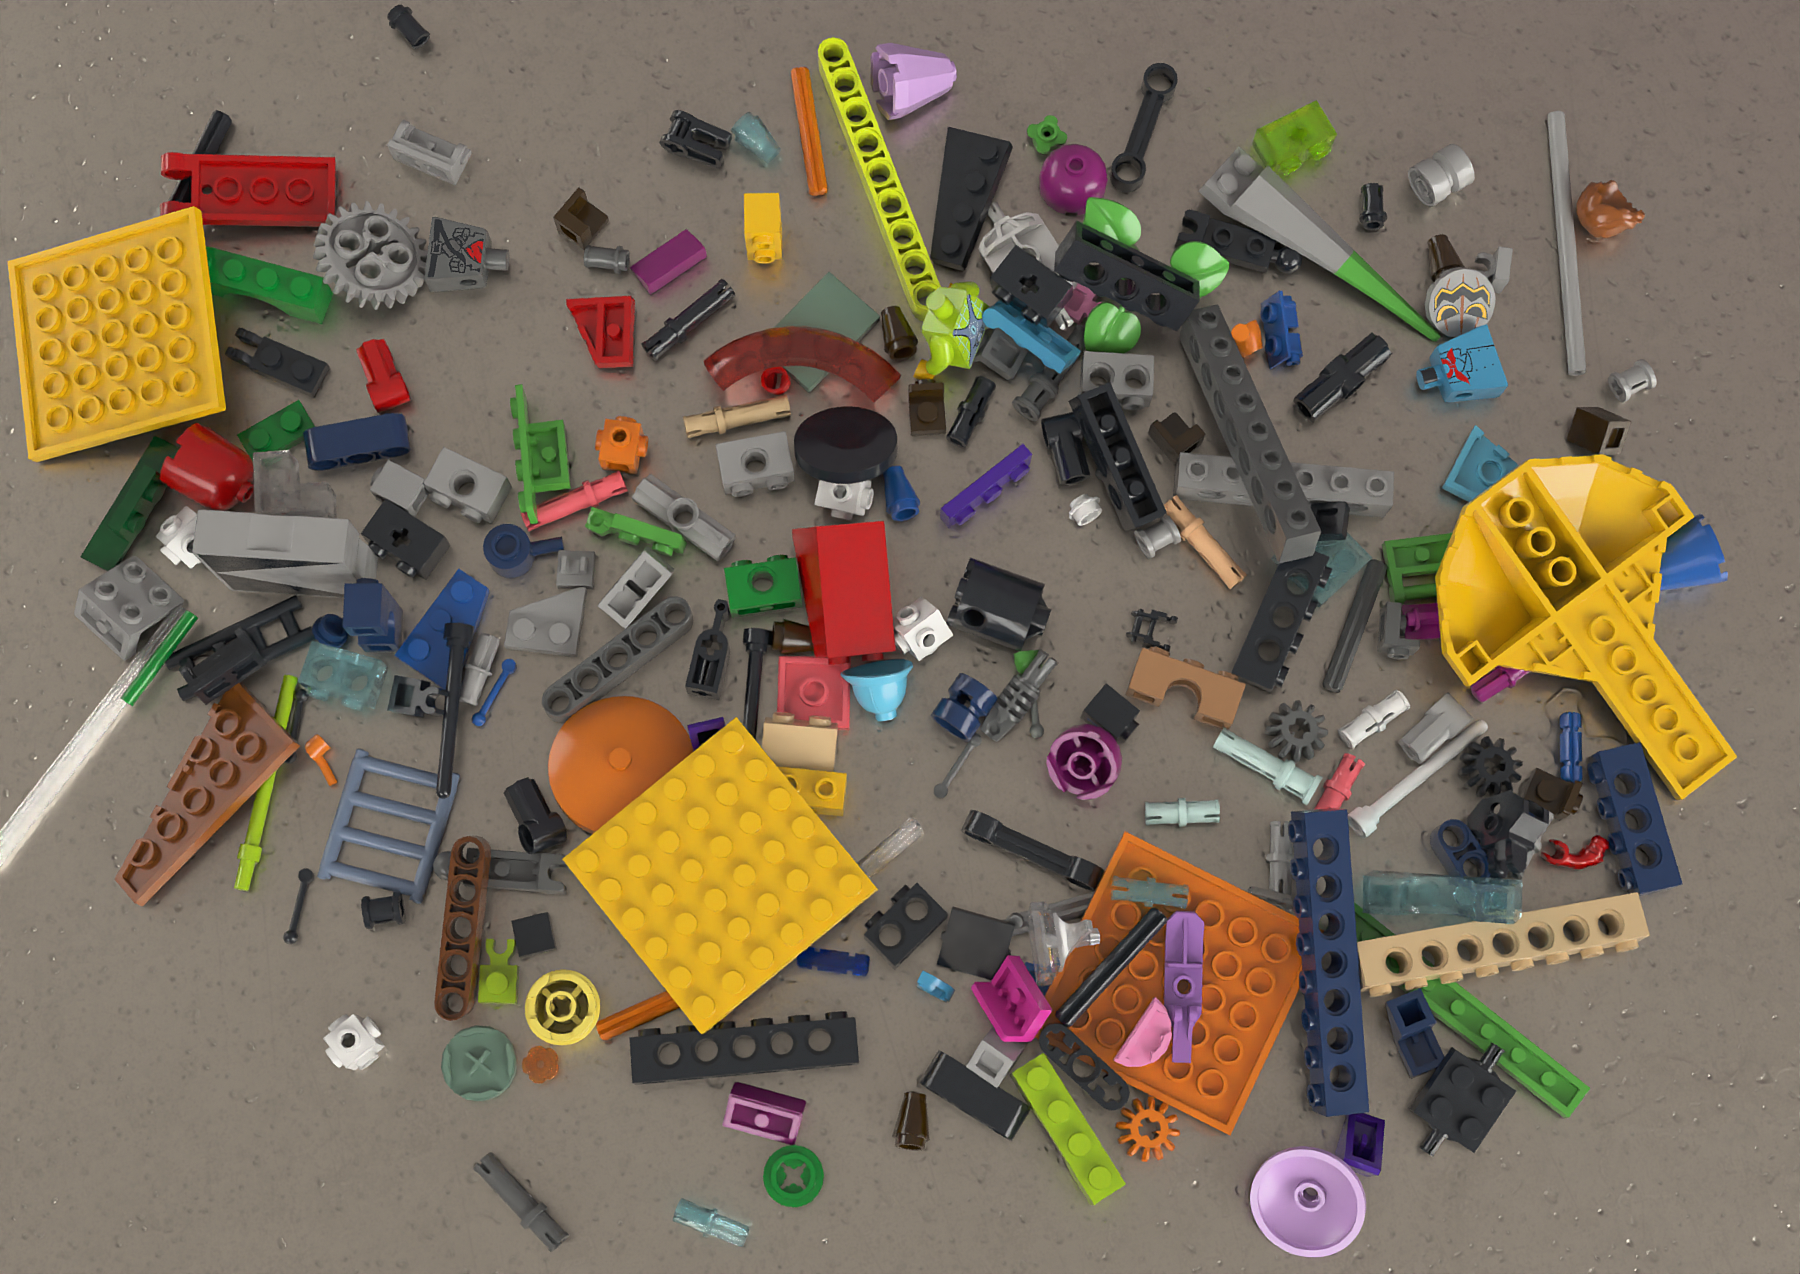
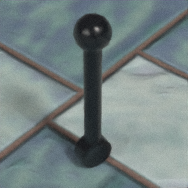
[285,688,309,763]
[283,868,314,944]

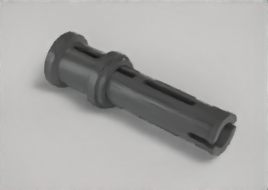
[1012,324,1086,421]

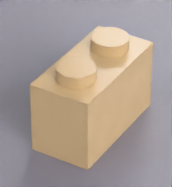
[762,712,838,772]

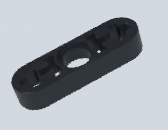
[1038,1022,1130,1110]

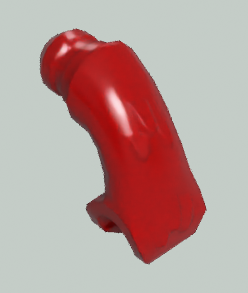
[1541,835,1609,870]

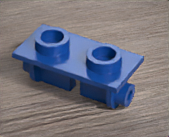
[1261,290,1303,369]

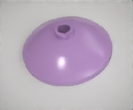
[1250,1146,1366,1257]

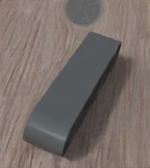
[542,596,693,723]

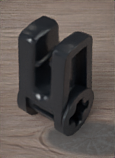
[659,110,732,168]

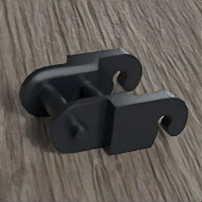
[1126,609,1178,652]

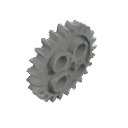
[313,201,428,310]

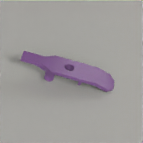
[1164,911,1204,1063]

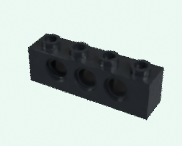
[1054,220,1200,331]
[1068,382,1167,531]
[1231,551,1333,693]

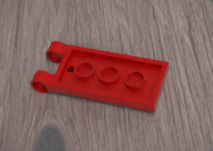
[160,152,336,227]

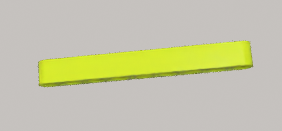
[818,37,941,322]

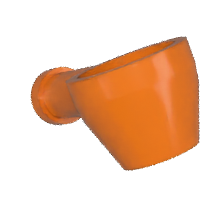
[1231,320,1263,358]

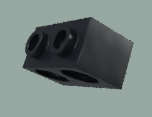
[864,883,948,970]

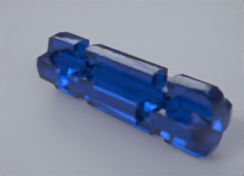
[797,947,870,977]

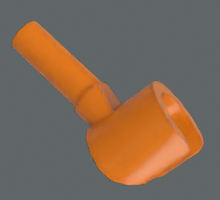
[305,734,338,786]

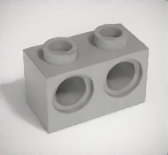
[1080,351,1154,410]
[597,546,675,629]

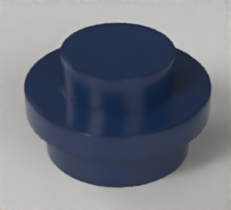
[312,614,348,649]

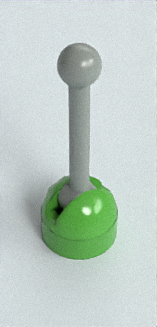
[1013,650,1044,738]

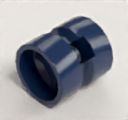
[931,673,998,742]

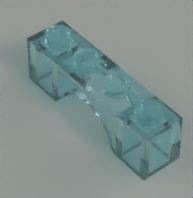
[1363,870,1523,924]

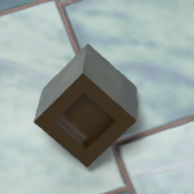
[553,187,609,250]
[1567,407,1631,455]
[1148,412,1206,465]

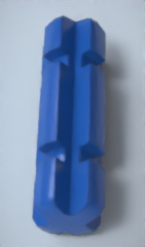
[1560,712,1583,783]

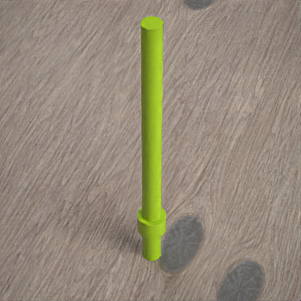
[234,675,298,891]

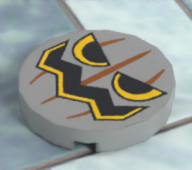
[1424,267,1496,337]

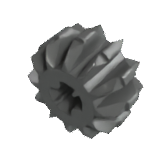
[1265,700,1328,763]

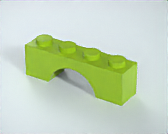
[1009,1053,1126,1205]

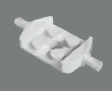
[978,202,1078,330]

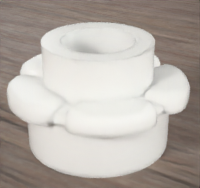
[1069,494,1102,526]

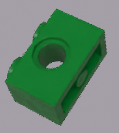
[724,554,803,618]

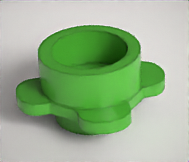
[1027,115,1067,154]

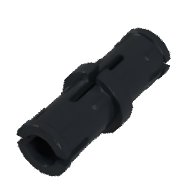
[946,376,996,447]

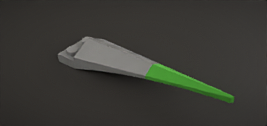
[1198,147,1441,342]

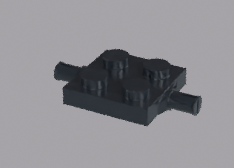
[1409,1042,1516,1157]

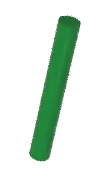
[120,610,198,706]

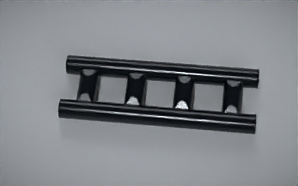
[165,595,315,702]

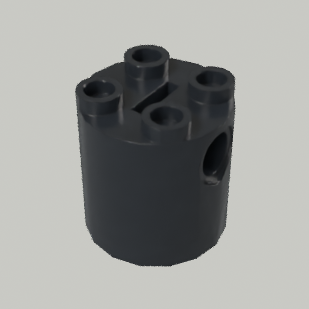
[946,557,1052,652]

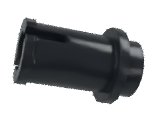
[387,4,430,49]
[1359,183,1387,230]

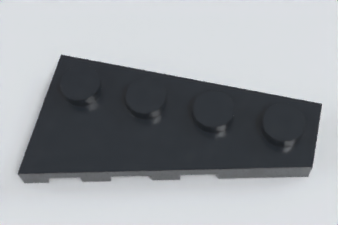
[930,127,1013,271]

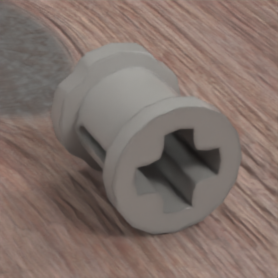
[1608,359,1657,403]
[1134,515,1181,559]

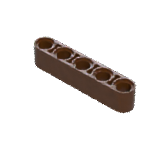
[434,835,491,1021]

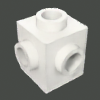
[814,480,874,521]
[155,506,202,569]
[893,596,953,661]
[323,1014,385,1070]

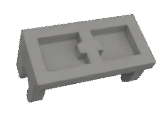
[387,120,472,185]

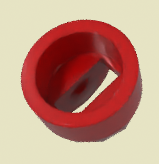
[761,365,791,395]

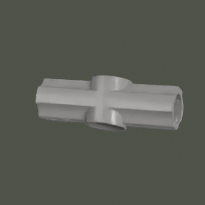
[632,474,736,561]

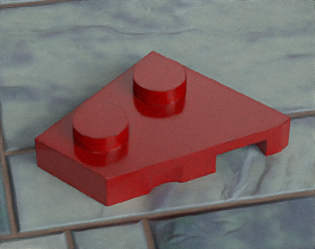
[566,296,635,368]

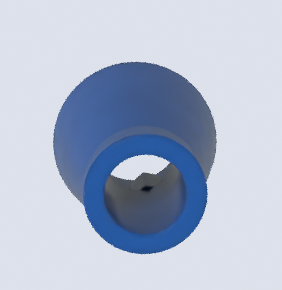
[882,466,920,521]

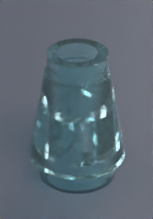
[731,112,781,163]

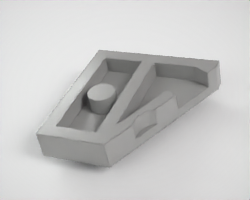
[504,587,587,657]

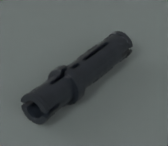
[641,279,735,361]

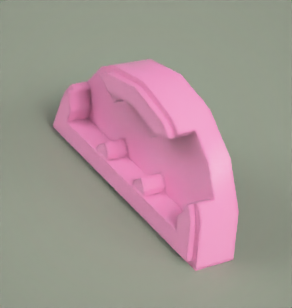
[1113,997,1172,1067]

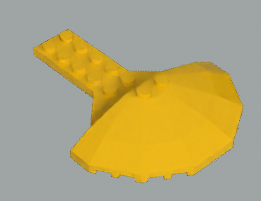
[1435,454,1737,800]

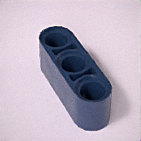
[303,413,411,471]
[1430,819,1512,920]

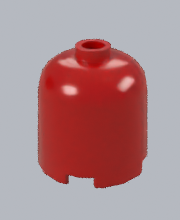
[160,423,255,511]

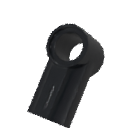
[1041,412,1090,485]
[503,777,567,854]

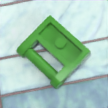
[1382,533,1452,604]

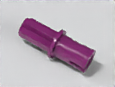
[1470,666,1530,702]

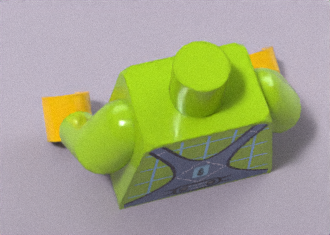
[913,281,990,380]

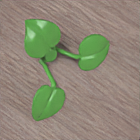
[1083,197,1229,354]

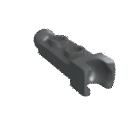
[433,848,568,895]

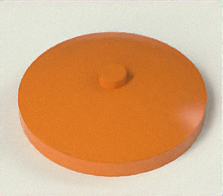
[548,696,694,834]

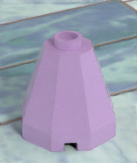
[871,43,957,120]

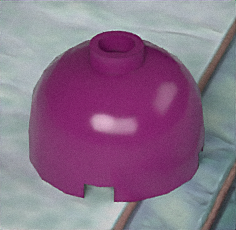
[1039,144,1108,215]
[1046,724,1123,800]

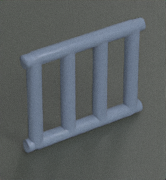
[317,748,460,904]

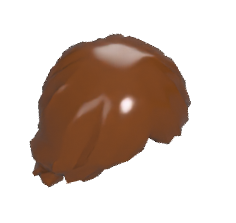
[1576,180,1645,238]

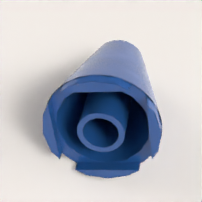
[1659,514,1728,591]

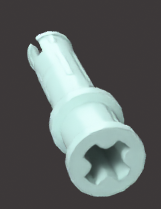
[1213,727,1323,805]

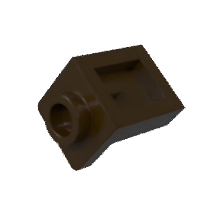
[908,379,946,436]
[1522,768,1583,821]

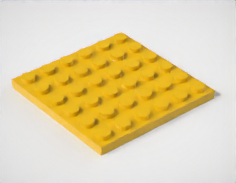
[7,206,226,462]
[562,717,878,1035]

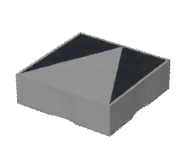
[192,509,378,598]

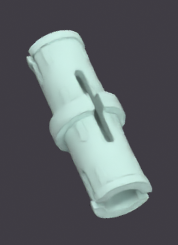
[1145,798,1220,827]

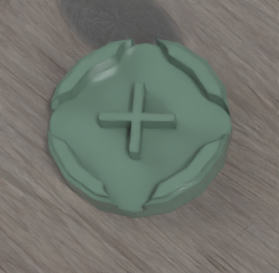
[441,1025,518,1101]

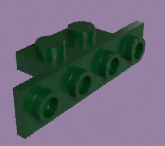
[80,436,180,571]

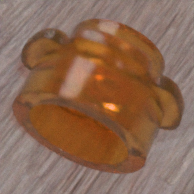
[522,1046,559,1083]

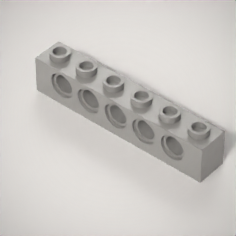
[1173,452,1394,518]

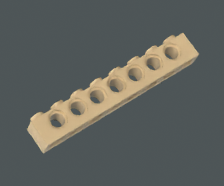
[1357,892,1650,997]

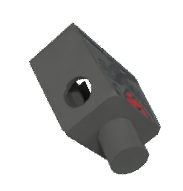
[424,217,509,292]

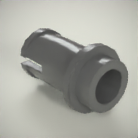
[584,245,630,273]

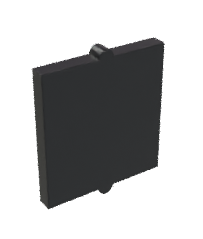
[937,906,1015,980]

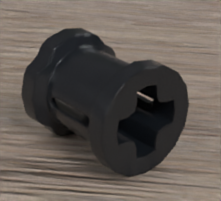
[361,891,405,929]

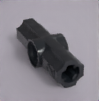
[1293,332,1392,422]

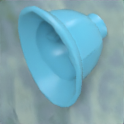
[840,659,913,721]

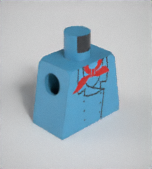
[1416,324,1508,403]

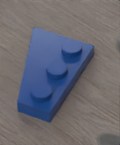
[394,569,490,689]

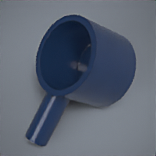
[483,524,565,578]

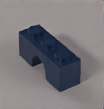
[343,578,403,652]

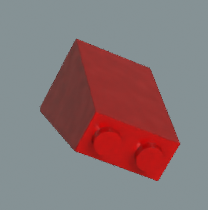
[792,521,896,665]

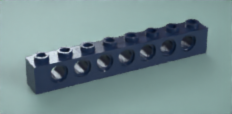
[1288,808,1369,1117]

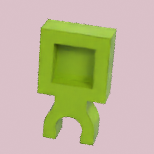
[478,939,519,1004]

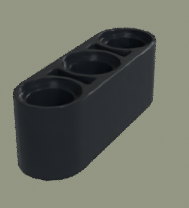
[919,1050,1031,1141]

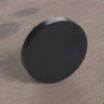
[794,406,898,484]

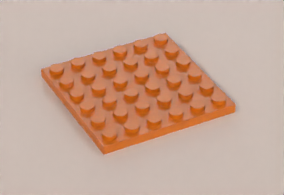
[1035,831,1324,1136]

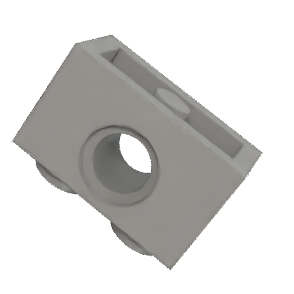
[715,431,795,497]
[423,447,512,524]

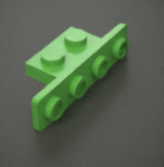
[510,384,571,524]

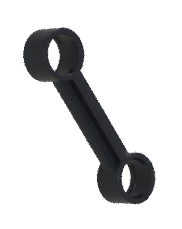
[1110,63,1178,192]
[961,810,1104,892]

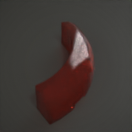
[703,326,902,403]

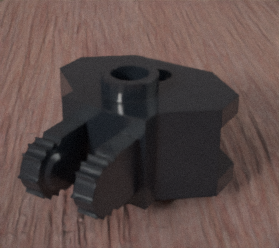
[1467,790,1549,880]

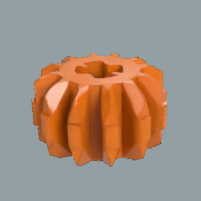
[1115,1096,1180,1162]

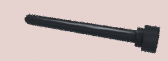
[436,623,474,799]
[743,628,772,740]

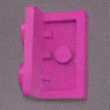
[971,955,1052,1042]

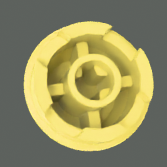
[525,969,600,1045]

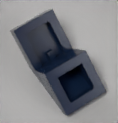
[1385,988,1445,1079]

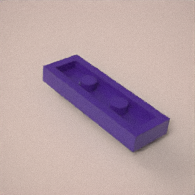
[940,444,1032,528]

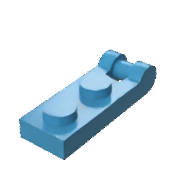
[982,300,1081,373]

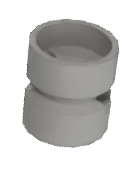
[1408,144,1475,207]

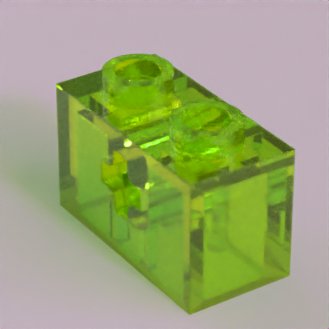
[1252,100,1337,175]

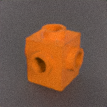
[595,416,649,474]

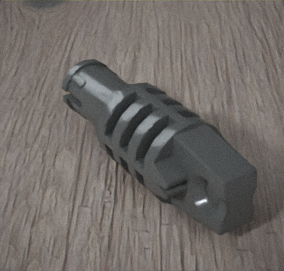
[980,649,1059,742]

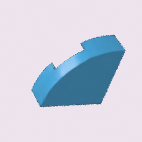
[916,970,955,1003]

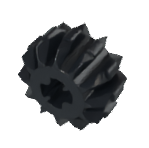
[1459,736,1523,797]

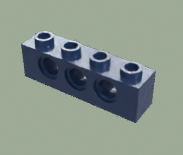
[1587,742,1683,896]

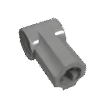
[1398,692,1474,764]

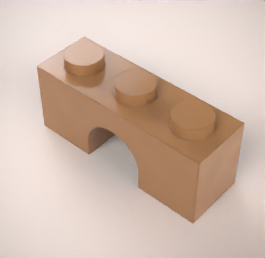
[1125,647,1246,730]

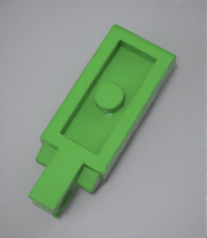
[585,507,687,557]

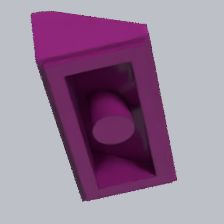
[630,229,707,295]
[722,1082,806,1145]

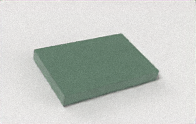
[758,272,880,393]

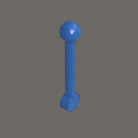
[471,659,517,726]

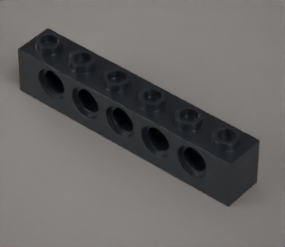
[629,1011,859,1085]

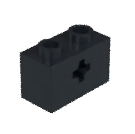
[990,245,1073,328]
[361,499,451,580]

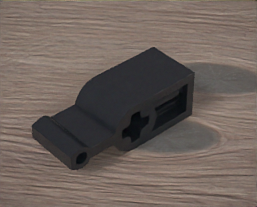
[685,599,730,701]

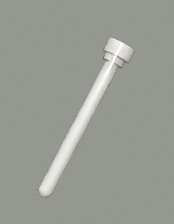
[1348,720,1488,839]

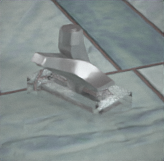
[1027,901,1100,986]

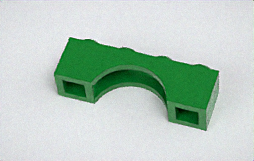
[206,246,333,324]

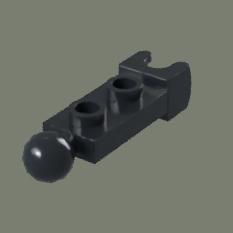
[1175,209,1302,274]

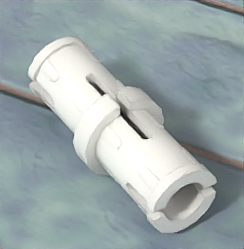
[1338,689,1410,749]

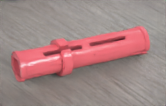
[520,470,628,532]

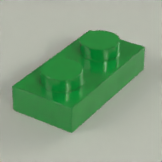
[237,400,316,467]

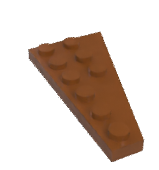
[114,682,300,907]

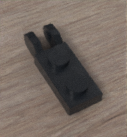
[225,327,329,397]

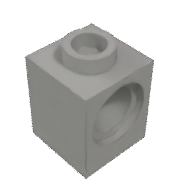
[370,460,429,517]
[966,1027,1029,1088]

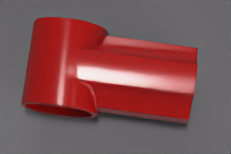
[356,339,411,413]

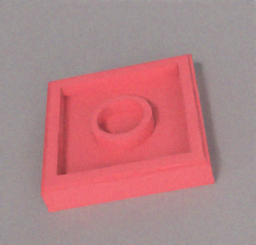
[777,656,851,730]

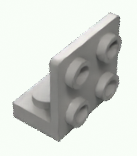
[74,556,184,661]

